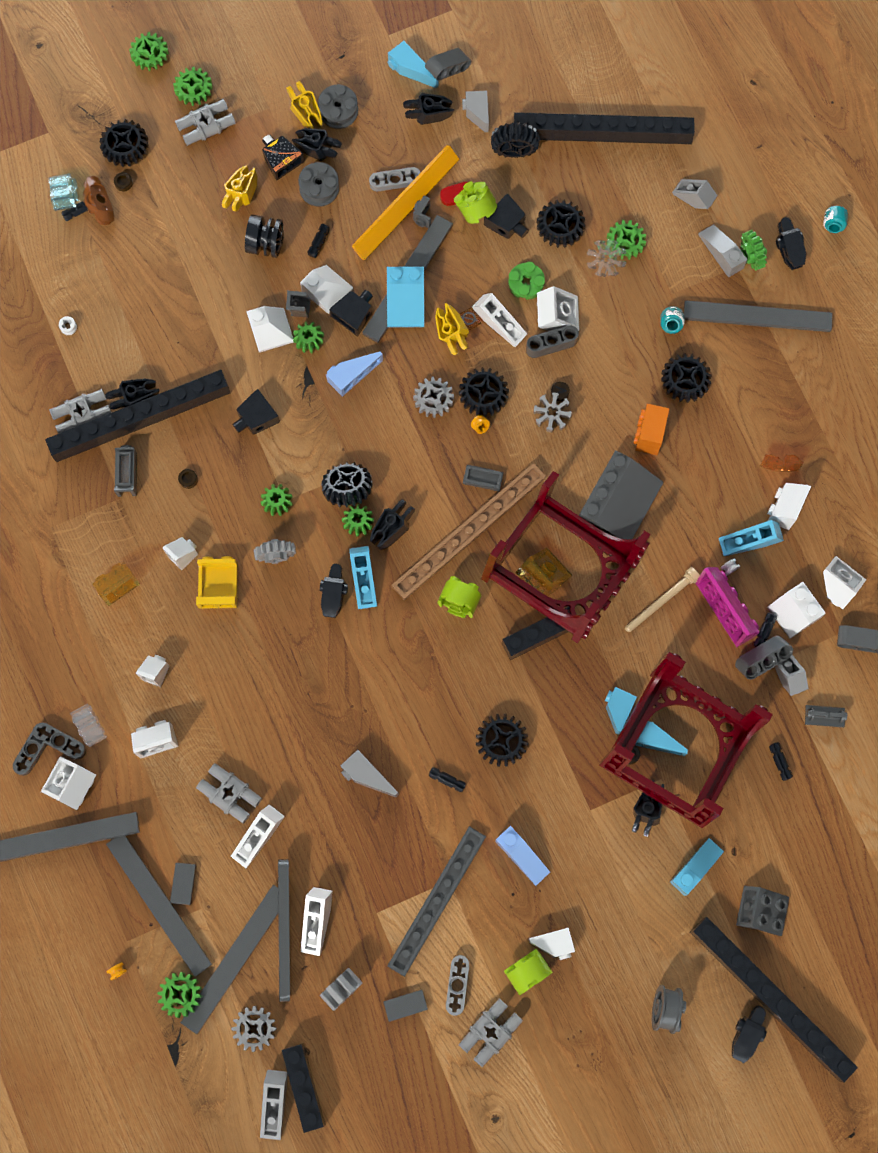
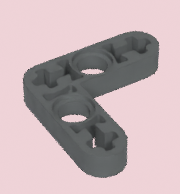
[13,723,86,776]

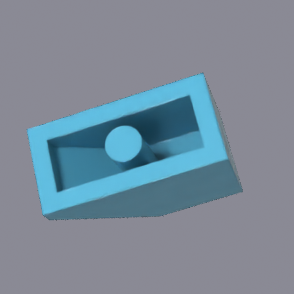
[605,687,637,735]

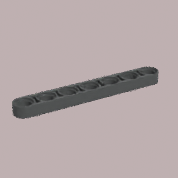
[278,859,290,1002]

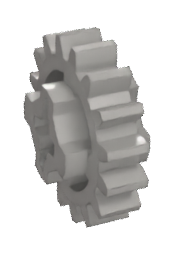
[413,377,454,418]
[254,539,296,564]
[231,1006,277,1052]

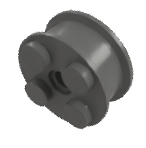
[318,85,358,129]
[298,162,339,207]
[651,985,686,1034]

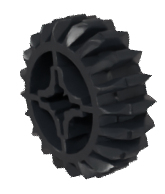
[99,119,149,167]
[491,122,540,158]
[536,199,586,248]
[661,353,712,403]
[459,367,509,417]
[321,462,373,508]
[476,714,528,767]

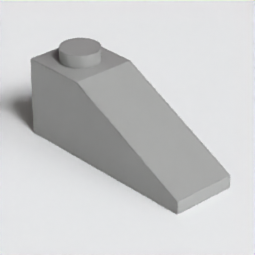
[698,225,747,278]
[341,750,399,797]
[260,1070,288,1140]

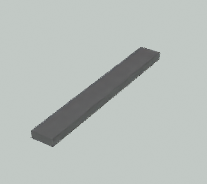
[362,215,453,343]
[684,300,832,332]
[0,812,140,862]
[388,826,486,977]
[106,836,213,977]
[180,885,290,1034]

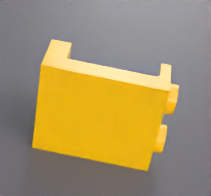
[196,556,238,609]

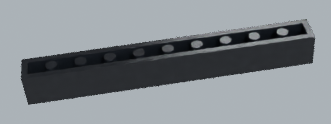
[513,112,695,144]
[45,370,231,463]
[690,917,858,1083]

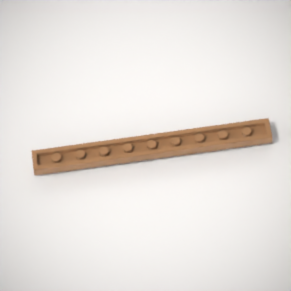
[392,463,546,601]

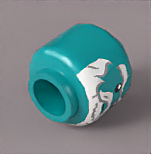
[823,206,849,233]
[660,306,684,334]

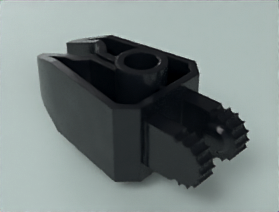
[403,93,454,125]
[292,128,342,161]
[776,217,806,270]
[105,378,160,410]
[370,499,415,550]
[320,563,348,618]
[632,780,664,837]
[731,1005,767,1063]

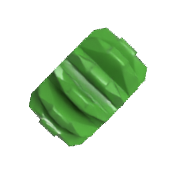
[293,321,324,353]
[260,484,293,516]
[342,504,374,537]

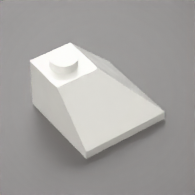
[300,265,353,314]
[247,306,294,353]
[823,556,866,609]

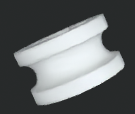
[59,316,77,335]
[721,558,740,576]

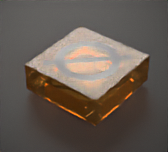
[460,307,482,331]

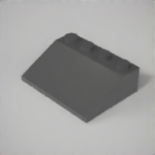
[579,450,663,539]

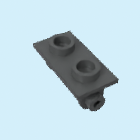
[805,705,847,728]

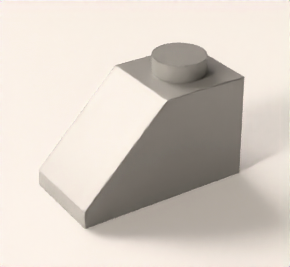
[462,91,489,132]
[672,179,718,209]
[775,655,809,696]

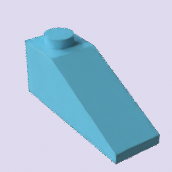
[388,41,439,88]
[719,520,784,556]
[349,546,377,609]
[635,721,688,756]
[670,838,724,896]

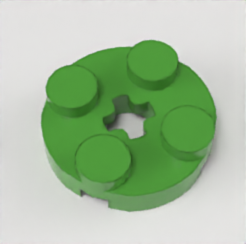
[508,262,545,300]

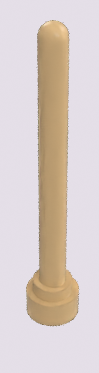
[625,567,700,632]

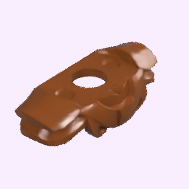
[83,176,114,225]

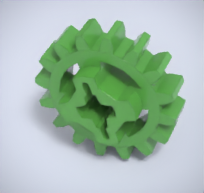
[129,32,169,71]
[173,67,213,106]
[606,220,646,260]
[740,230,767,271]
[157,972,203,1018]

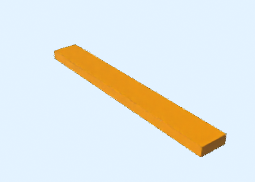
[352,145,459,260]

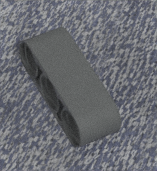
[425,48,472,80]
[526,325,579,358]
[837,625,878,653]
[735,636,793,679]

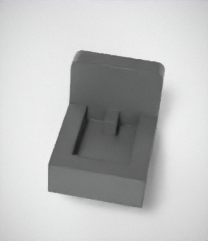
[413,195,431,228]

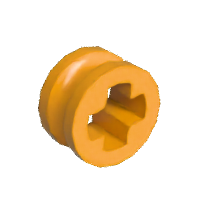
[471,415,490,434]
[106,962,127,981]

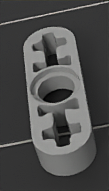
[369,167,421,192]
[446,955,469,1016]

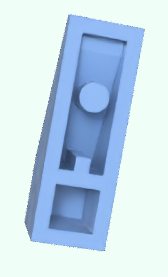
[326,352,383,397]
[495,826,550,886]

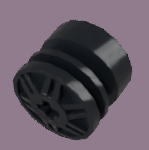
[245,214,284,258]

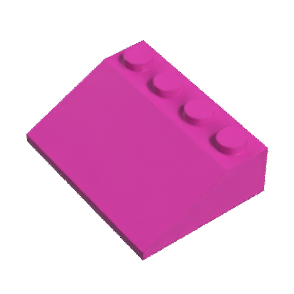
[696,567,759,647]

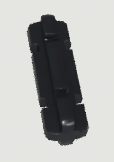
[61,201,88,221]
[307,224,330,258]
[754,612,777,647]
[769,742,793,781]
[429,767,466,792]

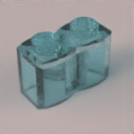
[49,173,79,211]

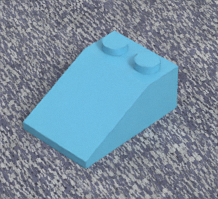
[387,267,424,327]

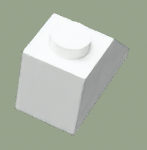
[163,537,198,570]
[136,655,169,687]
[529,928,575,960]

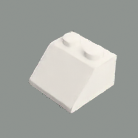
[537,286,579,331]
[767,483,811,530]
[767,582,826,638]
[131,720,179,758]
[41,757,96,810]

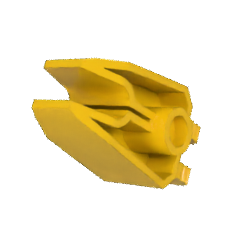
[286,81,322,129]
[222,166,258,212]
[435,303,469,355]

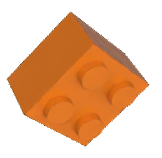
[633,404,670,455]

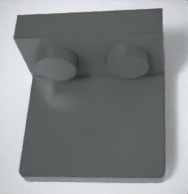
[736,886,789,936]

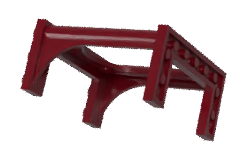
[481,471,651,644]
[599,652,773,828]

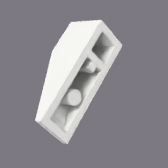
[472,293,527,347]
[231,805,285,868]
[301,887,333,956]

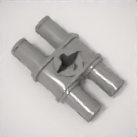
[175,99,236,146]
[49,389,112,434]
[196,763,262,824]
[459,998,523,1067]

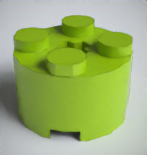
[454,181,497,224]
[437,576,482,618]
[504,948,552,995]

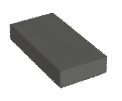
[463,465,504,492]
[170,863,196,905]
[383,990,428,1022]

